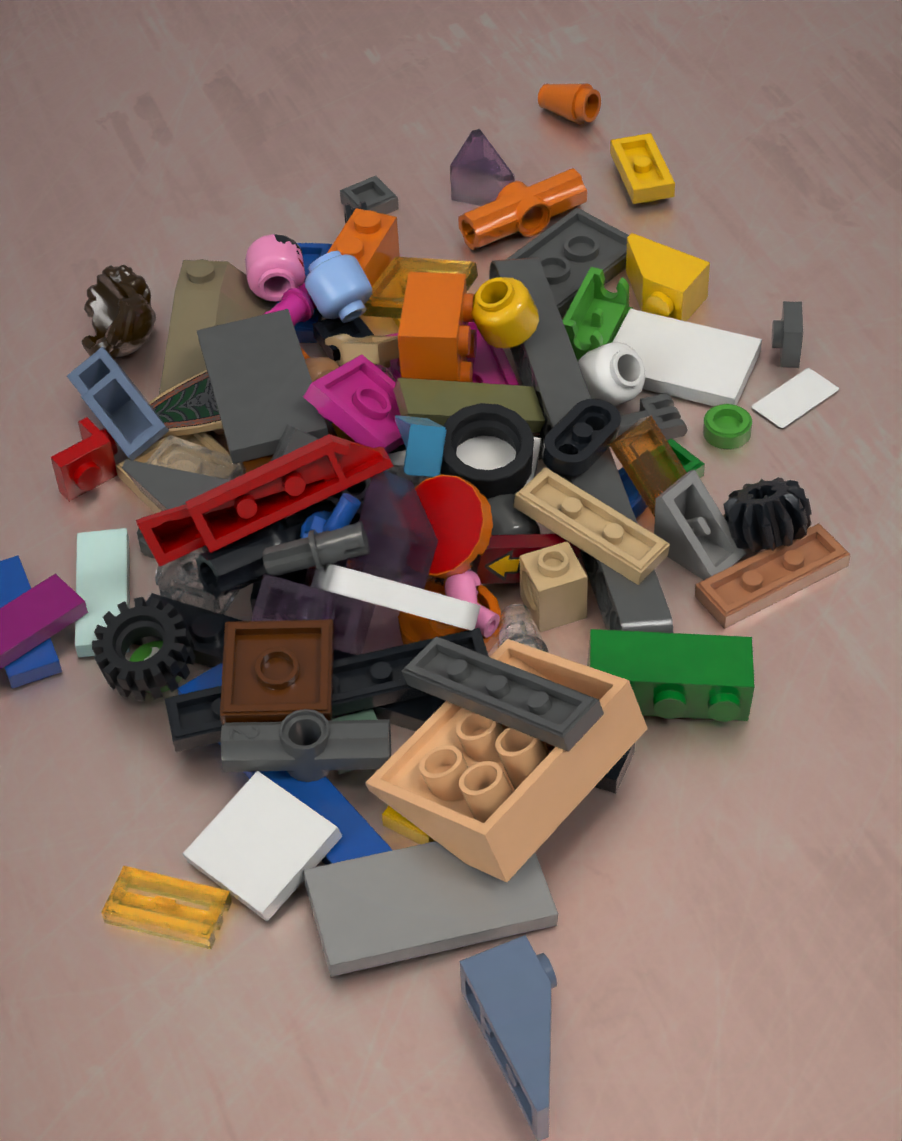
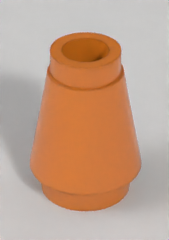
[538,83,601,125]

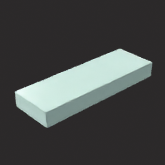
[75,528,130,658]

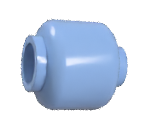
[305,251,373,323]

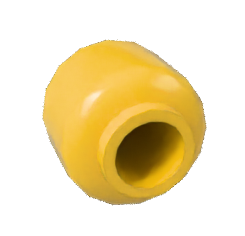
[471,277,539,348]

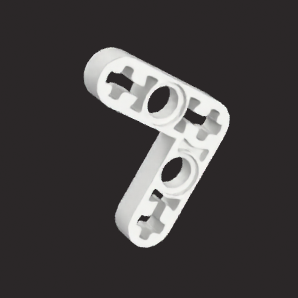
[311,564,481,631]

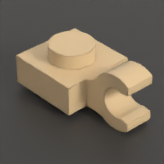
[325,334,399,369]

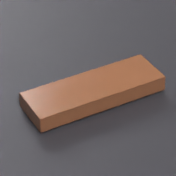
[695,523,850,629]

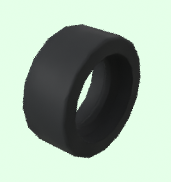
[440,403,534,499]

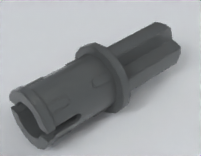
[262,521,370,577]

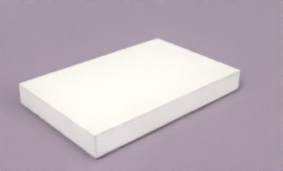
[613,308,762,407]

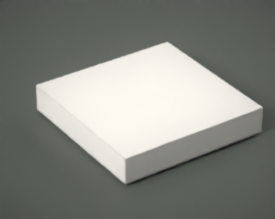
[182,771,342,922]

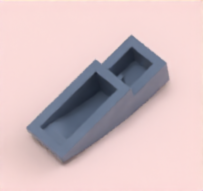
[67,346,169,460]

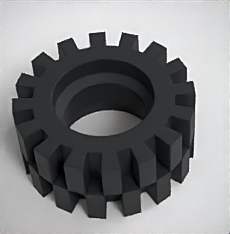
[92,597,195,701]

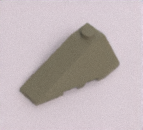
[159,259,277,395]

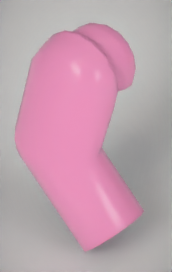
[444,570,500,638]

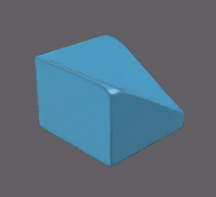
[395,415,447,477]

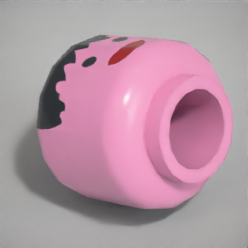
[245,234,306,302]

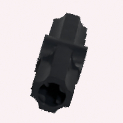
[196,501,336,599]

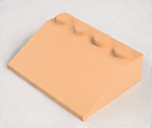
[365,639,648,882]

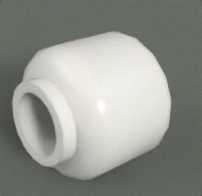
[578,342,645,406]

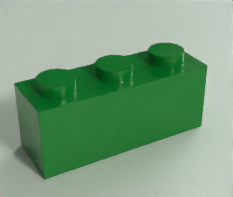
[587,629,755,722]

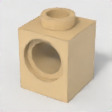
[519,541,588,633]

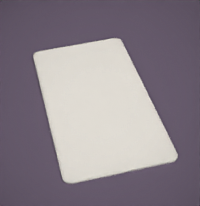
[752,368,839,428]

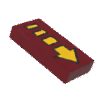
[471,534,581,584]

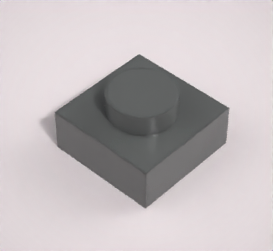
[772,301,803,368]

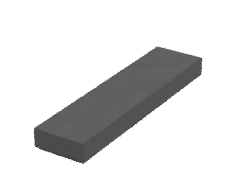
[401,636,604,752]

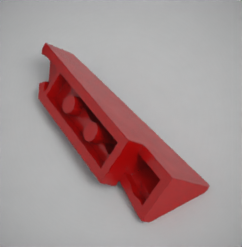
[136,434,394,567]

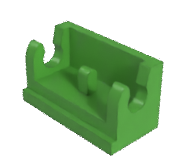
[562,267,633,361]

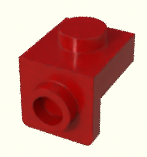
[51,417,118,502]

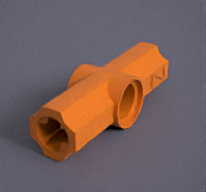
[458,168,587,250]

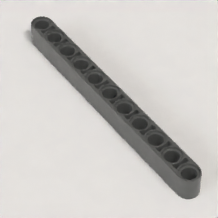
[489,257,673,633]

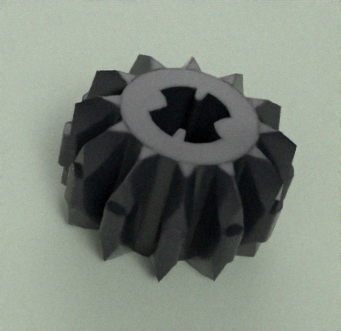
[723,477,812,553]

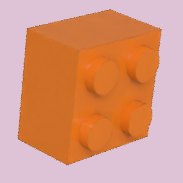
[398,272,477,382]

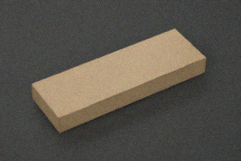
[513,467,670,585]

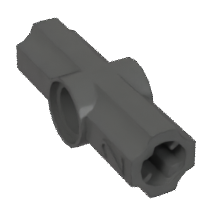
[221,709,391,782]

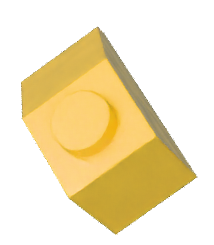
[626,233,710,321]

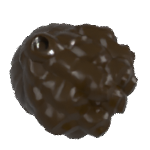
[81,265,156,360]

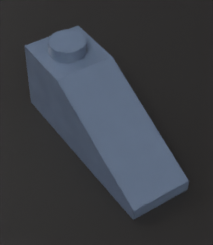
[459,935,557,1141]

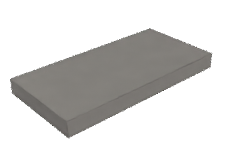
[303,841,558,977]

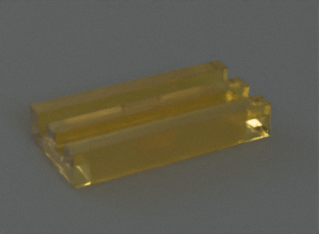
[101,866,232,949]

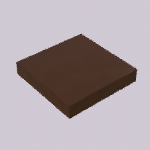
[220,619,334,725]

